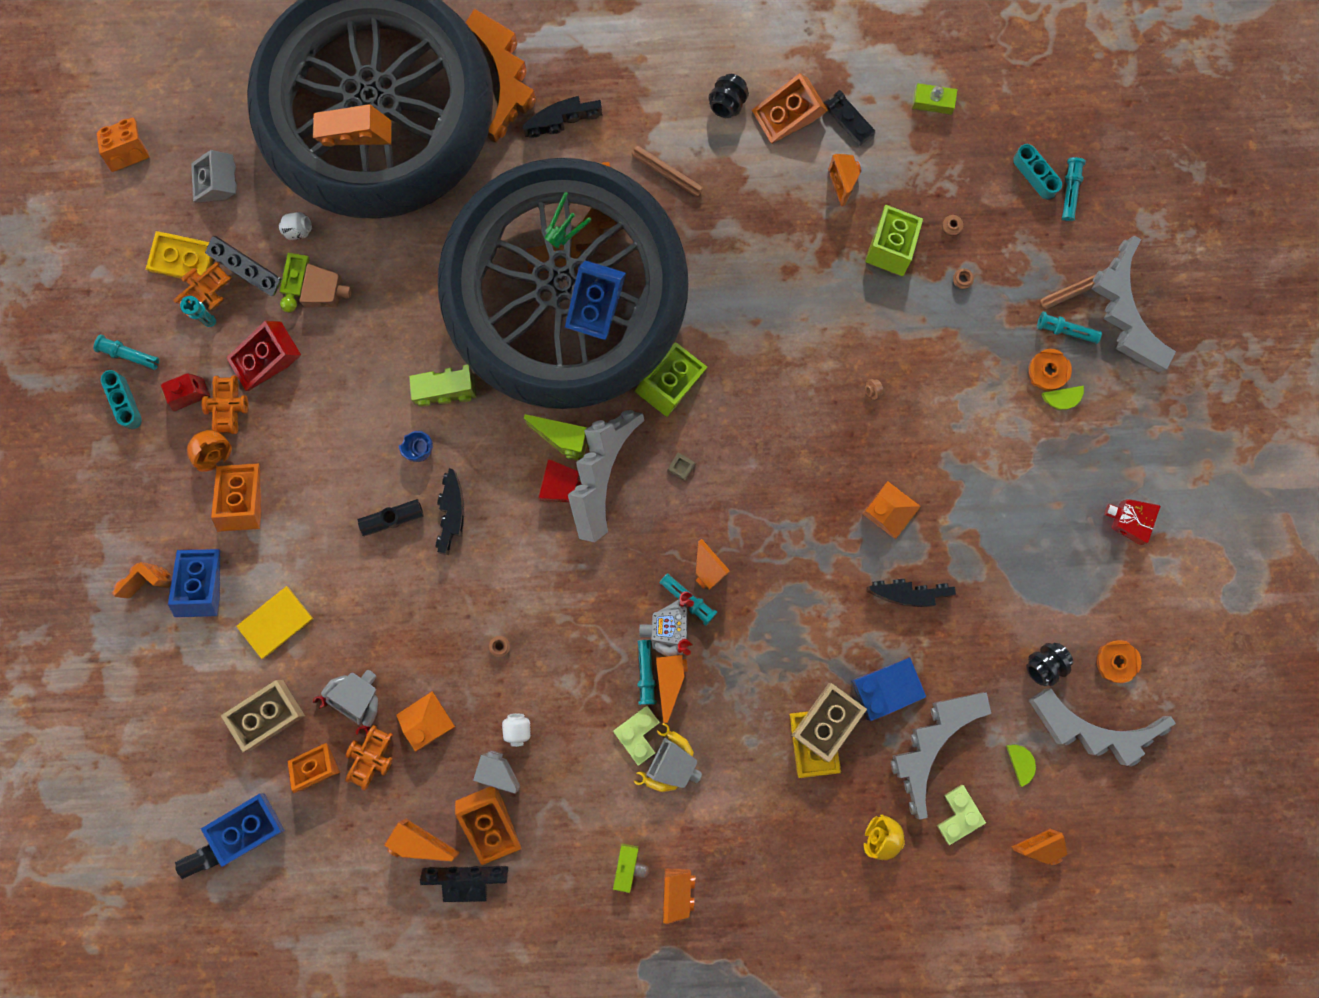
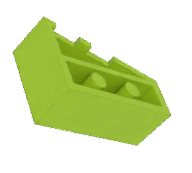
[409,364,477,407]

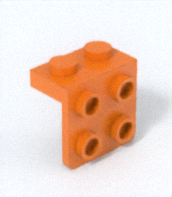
[97,118,150,172]
[112,562,172,599]

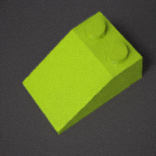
[865,205,923,276]
[635,342,707,417]
[524,414,587,461]

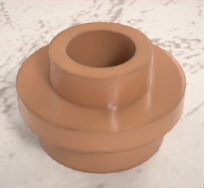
[942,215,963,235]
[953,268,974,289]
[865,379,883,400]
[489,636,510,657]

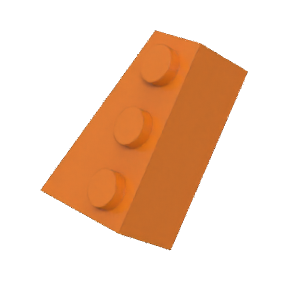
[313,104,391,147]

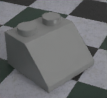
[191,150,237,203]
[473,751,521,793]

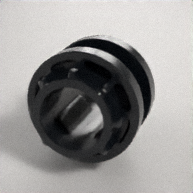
[708,74,749,118]
[1026,642,1073,686]

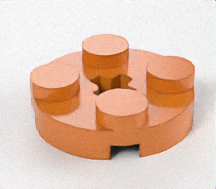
[1028,349,1072,391]
[1096,640,1142,683]

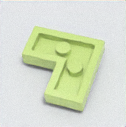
[613,706,660,766]
[937,785,986,845]

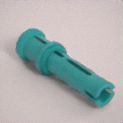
[1062,157,1086,221]
[180,296,216,327]
[1037,311,1102,344]
[93,334,160,370]
[659,573,718,626]
[637,640,657,705]

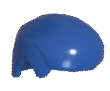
[399,431,433,462]

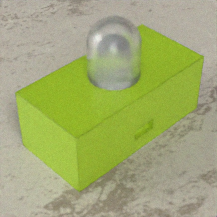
[912,83,957,115]
[613,843,649,893]

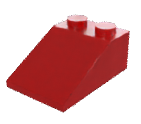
[226,321,301,391]

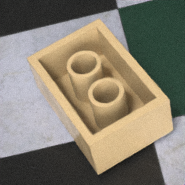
[221,680,305,752]
[791,683,867,762]

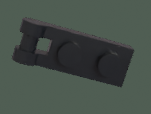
[824,90,876,146]

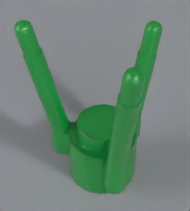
[544,192,592,248]

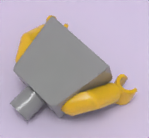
[634,723,702,792]

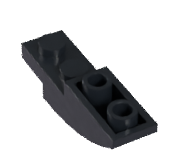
[523,96,603,138]
[435,468,465,555]
[867,579,956,607]

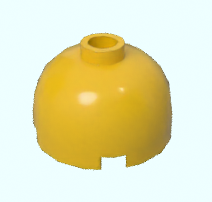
[864,815,905,860]

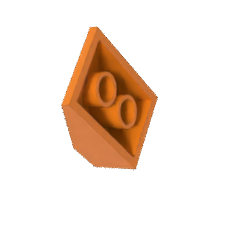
[752,73,828,144]
[211,463,261,532]
[656,655,688,723]
[455,786,521,866]
[384,819,460,861]
[663,868,695,923]

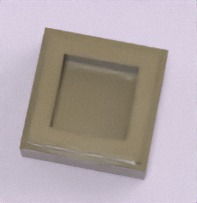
[667,452,696,481]

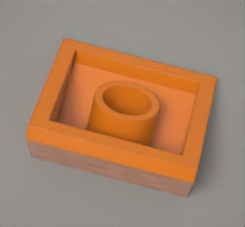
[288,743,340,793]

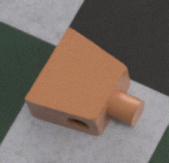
[299,264,352,307]

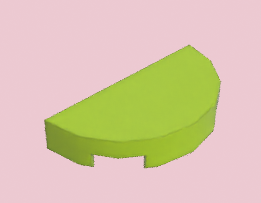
[1041,385,1084,410]
[1006,744,1036,787]

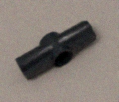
[357,499,424,537]
[175,845,220,879]

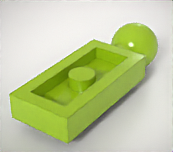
[280,253,310,313]

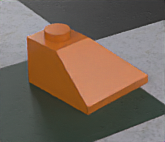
[828,154,861,207]
[862,481,921,539]
[695,539,730,590]
[396,691,455,752]
[1012,829,1068,865]

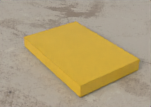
[145,231,213,279]
[236,586,313,659]
[789,711,841,778]

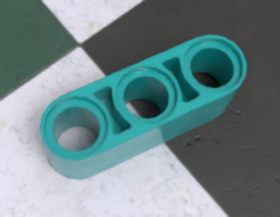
[1013,144,1062,200]
[100,370,142,430]

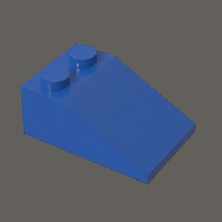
[565,260,626,340]
[168,549,220,617]
[851,657,926,721]
[200,793,285,867]

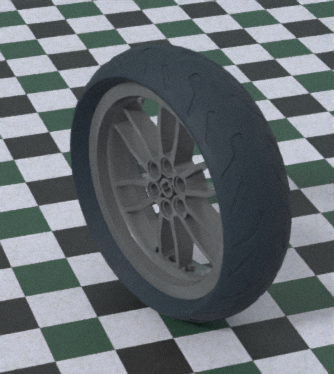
[247,0,493,219]
[438,158,689,409]

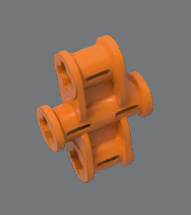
[173,262,232,317]
[202,375,249,434]
[345,725,393,791]

